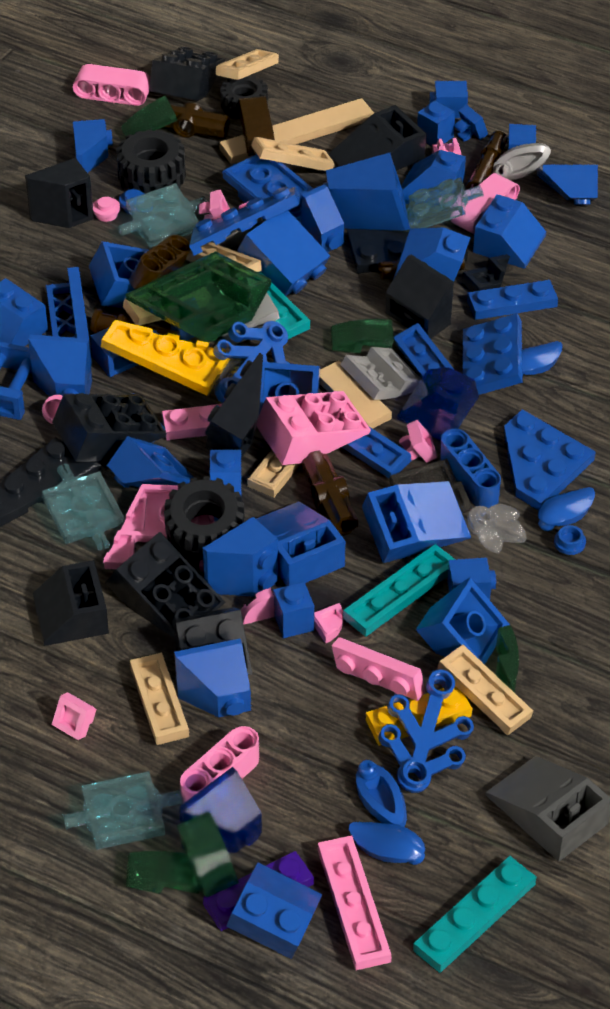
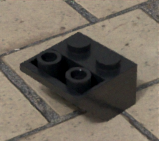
[25,158,94,228]
[385,254,454,339]
[33,560,109,646]
[171,607,253,675]

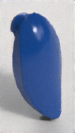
[522,341,563,375]
[538,487,595,531]
[356,760,407,827]
[349,822,425,865]

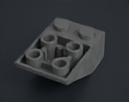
[485,756,610,862]

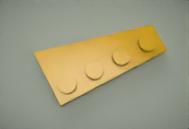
[100,320,231,396]

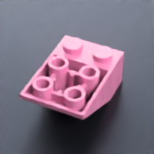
[257,391,371,465]

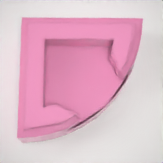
[241,588,274,625]
[314,603,343,644]

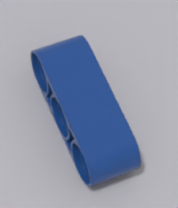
[440,429,501,509]

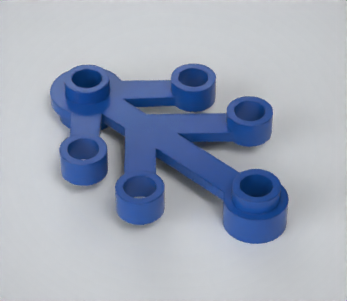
[213,321,290,403]
[378,670,474,793]

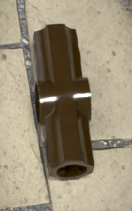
[147,101,230,139]
[302,450,358,536]

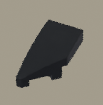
[461,254,510,292]

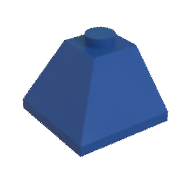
[401,150,466,214]
[537,165,598,205]
[393,227,470,282]
[28,334,92,397]
[258,362,320,418]
[107,436,194,488]
[416,578,509,665]
[174,638,251,718]

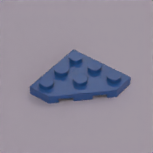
[503,409,596,510]

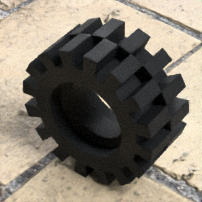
[220,75,268,119]

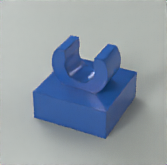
[454,104,488,142]

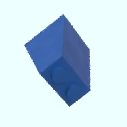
[323,153,410,231]
[237,210,330,296]

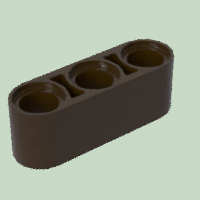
[239,96,275,156]
[129,235,191,293]

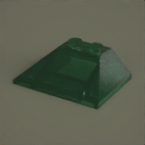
[125,251,271,342]

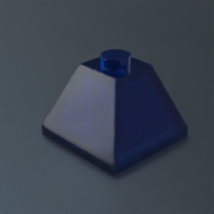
[396,367,479,441]
[179,767,262,853]

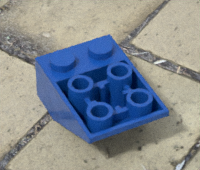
[362,481,471,564]
[256,501,346,586]

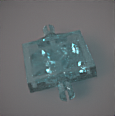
[407,177,484,229]
[118,183,207,248]
[42,463,124,550]
[63,771,183,850]

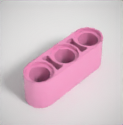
[73,64,151,106]
[450,173,520,234]
[180,726,259,813]

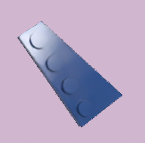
[189,186,300,256]

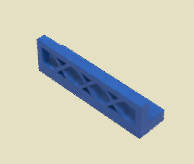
[46,267,92,366]

